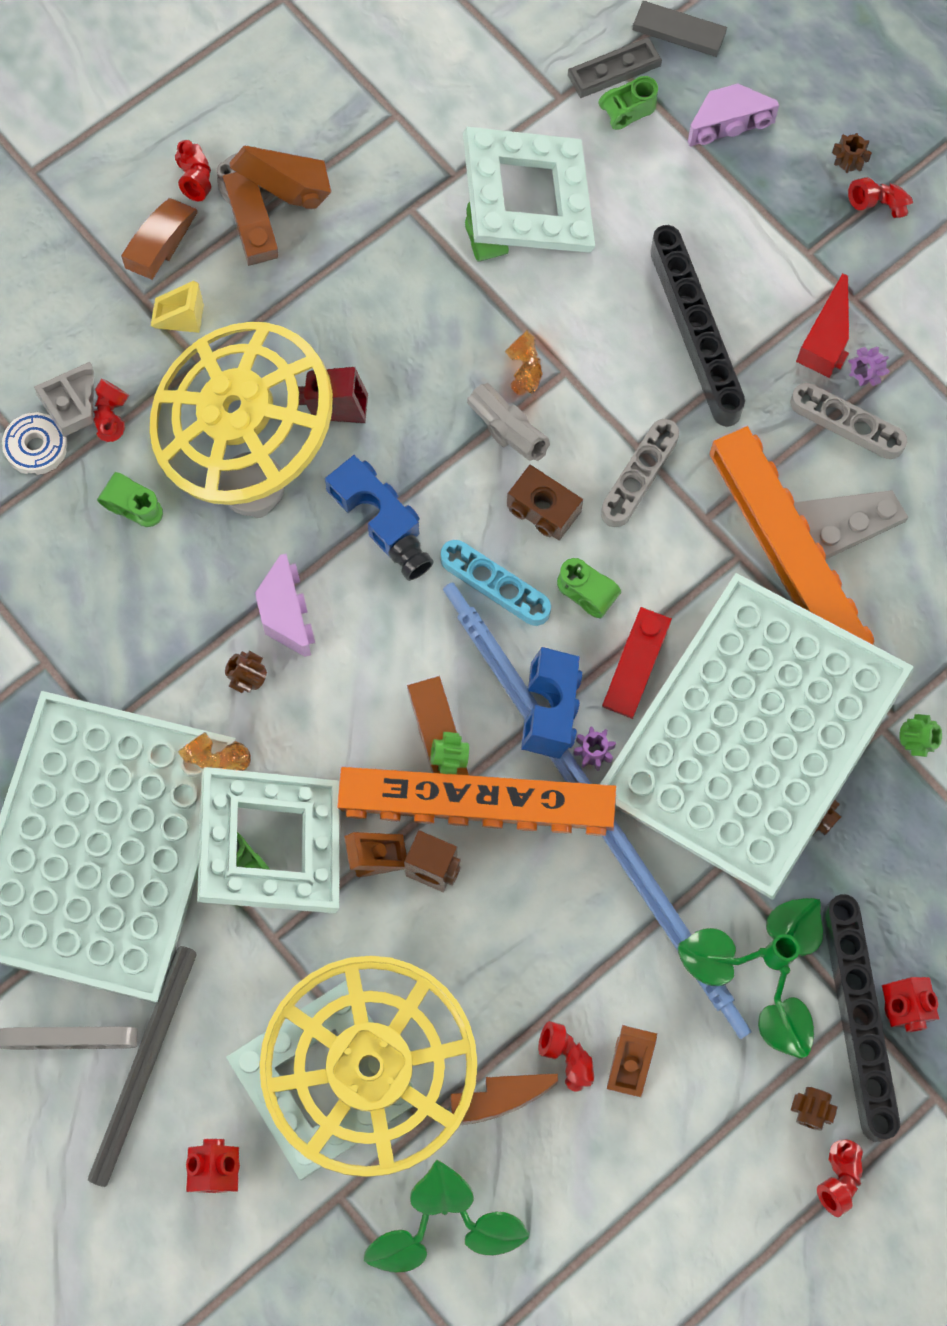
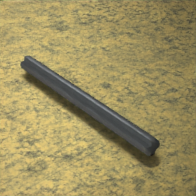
[88,946,197,1187]

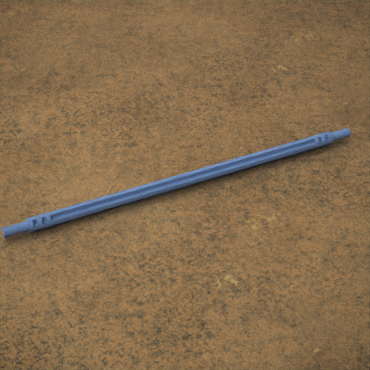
[443,582,752,1040]

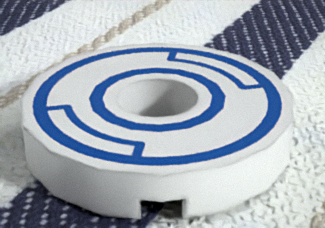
[2,412,68,475]

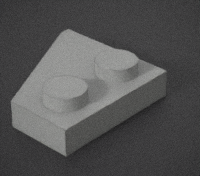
[34,362,94,437]

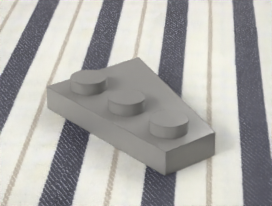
[794,490,908,559]

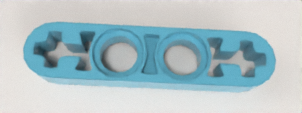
[441,540,551,626]

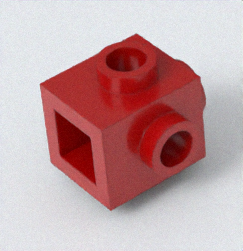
[881,977,939,1032]
[186,1139,240,1193]

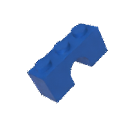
[325,455,420,557]
[521,647,582,759]

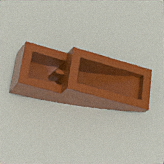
[121,198,198,280]
[407,676,469,775]
[451,1073,558,1125]

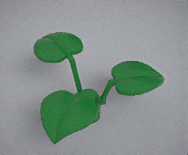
[677,898,823,1059]
[364,1160,530,1273]

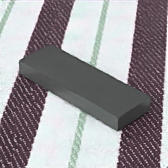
[632,0,727,57]
[568,37,662,98]

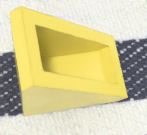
[151,281,204,333]

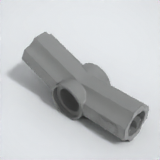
[467,383,550,462]

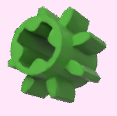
[899,714,942,757]
[430,732,469,775]

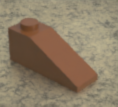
[229,145,331,209]
[222,172,278,266]

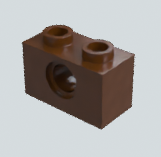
[507,464,583,541]
[404,830,461,893]

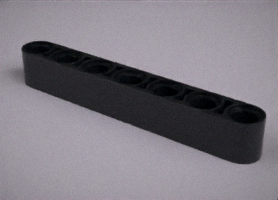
[650,225,745,427]
[823,894,900,1142]

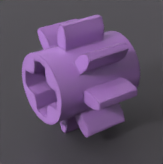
[848,346,890,386]
[573,726,616,771]

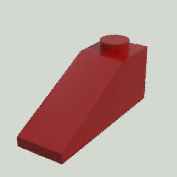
[796,273,849,378]
[602,607,672,719]

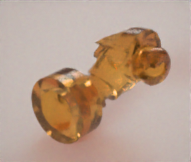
[504,330,543,395]
[178,732,251,771]

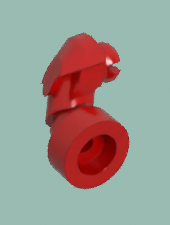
[175,140,212,202]
[848,177,913,218]
[93,378,129,442]
[538,1021,594,1092]
[817,1139,863,1217]

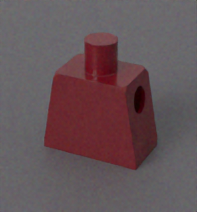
[298,367,368,423]

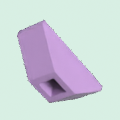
[688,84,779,146]
[255,554,315,657]

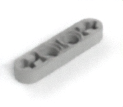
[790,383,907,459]
[601,419,679,527]
[0,1027,138,1050]

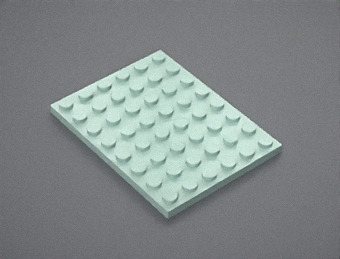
[600,573,914,900]
[0,691,237,1003]

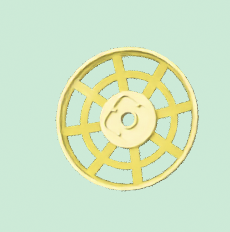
[149,322,333,505]
[259,956,477,1177]

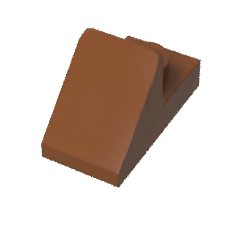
[344,832,407,877]
[607,1025,657,1097]

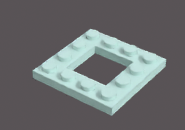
[463,127,595,253]
[197,767,339,913]
[226,981,416,1181]

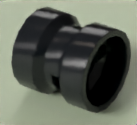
[388,535,434,581]

